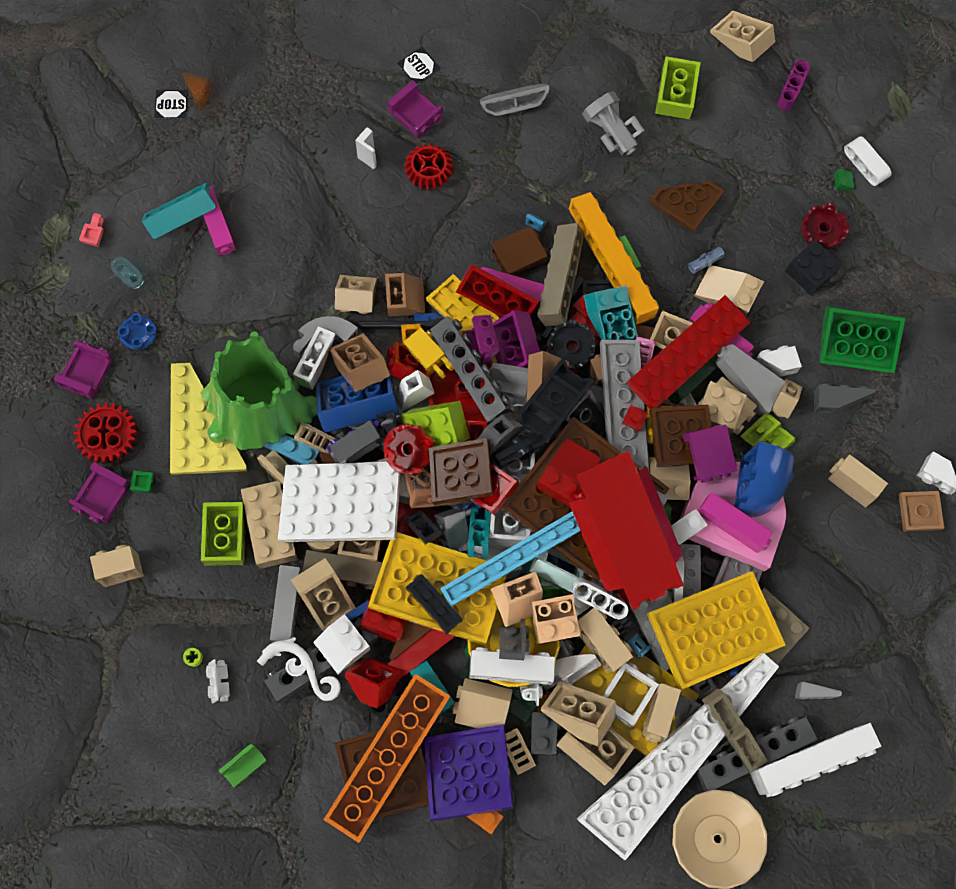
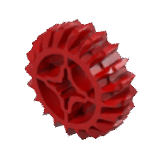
[405,142,453,191]

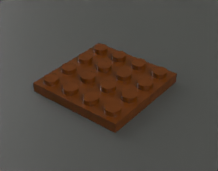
[335,731,429,820]

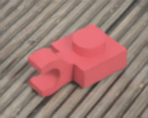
[79,213,104,247]

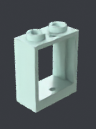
[530,548,586,593]

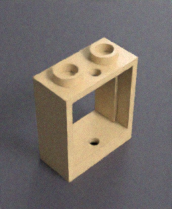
[641,683,681,743]

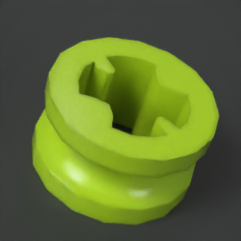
[183,648,203,667]

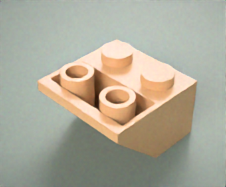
[491,571,543,627]
[532,595,581,643]

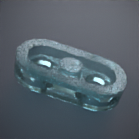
[111,257,144,289]

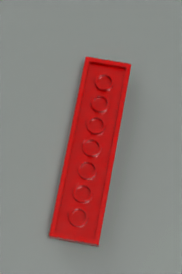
[626,295,750,409]

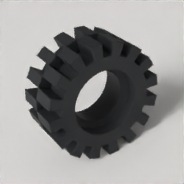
[606,604,634,637]

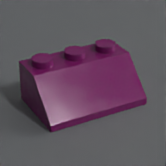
[493,310,540,368]

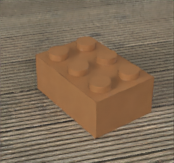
[329,333,390,392]

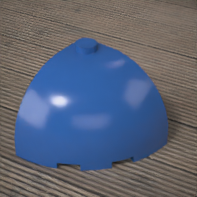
[734,442,795,517]

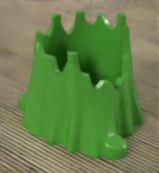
[201,332,317,450]

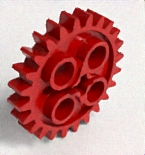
[73,402,138,465]

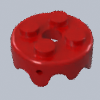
[383,423,434,474]

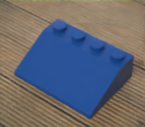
[316,374,399,432]

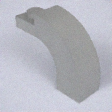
[293,316,359,360]

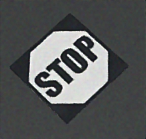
[397,47,441,84]
[154,90,188,118]

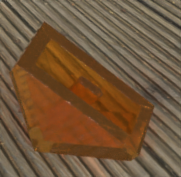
[182,72,212,111]

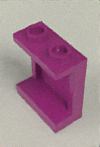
[387,80,443,138]
[462,315,499,369]
[54,341,113,400]
[683,424,737,483]
[69,462,131,524]

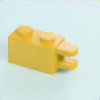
[404,328,454,379]

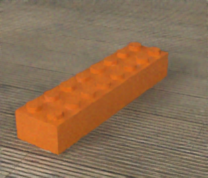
[323,674,450,843]

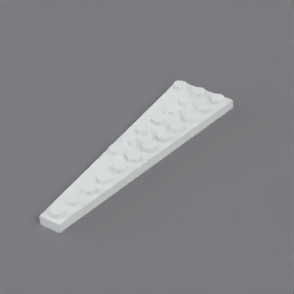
[577,653,779,860]

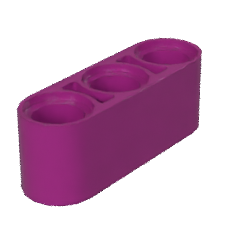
[777,60,810,111]

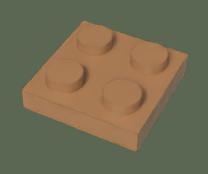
[898,491,944,532]

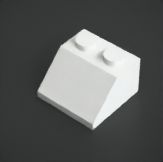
[314,614,371,675]

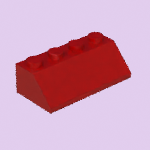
[456,264,539,317]

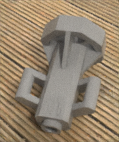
[582,91,645,156]

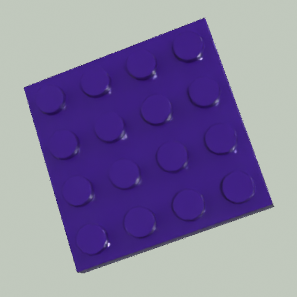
[424,724,514,821]

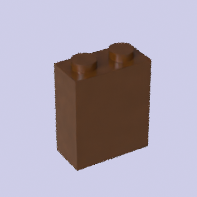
[491,226,548,277]

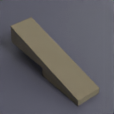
[702,689,767,773]

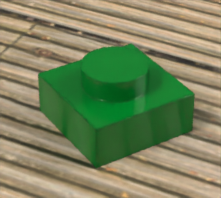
[130,471,154,493]

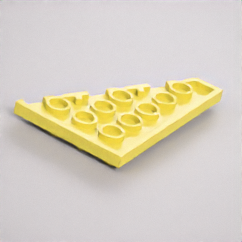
[170,363,247,475]

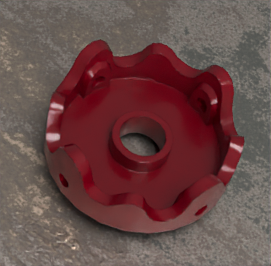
[801,203,850,250]

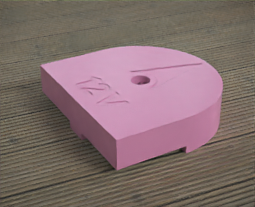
[679,462,786,571]

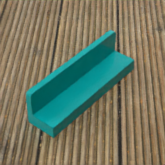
[141,182,216,239]

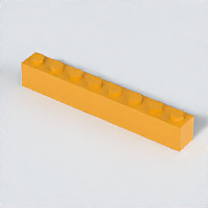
[569,192,659,325]

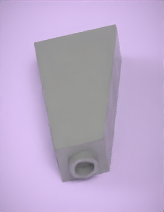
[715,344,785,415]
[270,565,302,643]

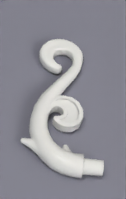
[257,637,341,701]

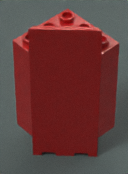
[569,451,684,610]

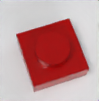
[621,405,648,432]

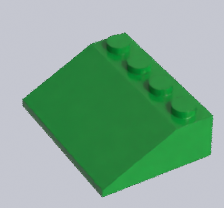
[820,306,905,373]

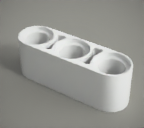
[844,137,891,186]
[572,578,628,619]

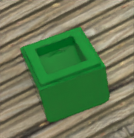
[834,169,854,190]

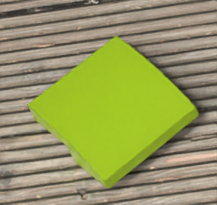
[740,413,795,450]

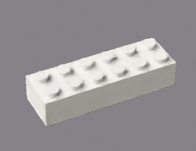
[750,723,881,797]

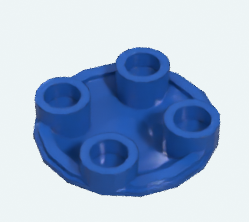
[118,313,157,350]

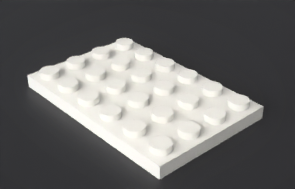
[278,462,401,542]

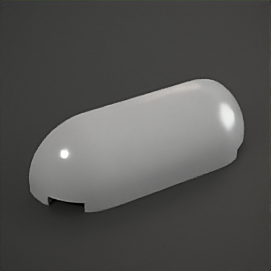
[479,84,549,116]

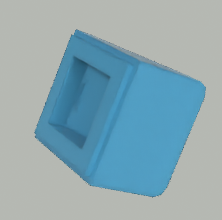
[525,213,547,232]

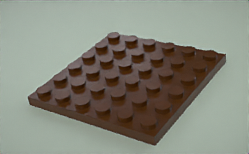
[501,417,670,582]

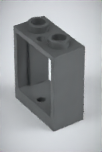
[330,420,385,464]

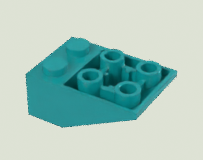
[584,286,638,340]

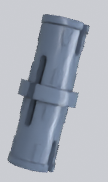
[688,247,725,274]

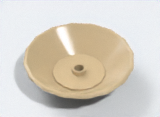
[672,790,767,889]

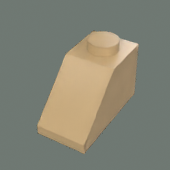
[771,379,802,419]

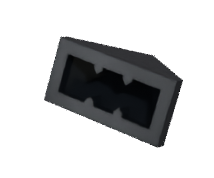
[405,510,442,545]

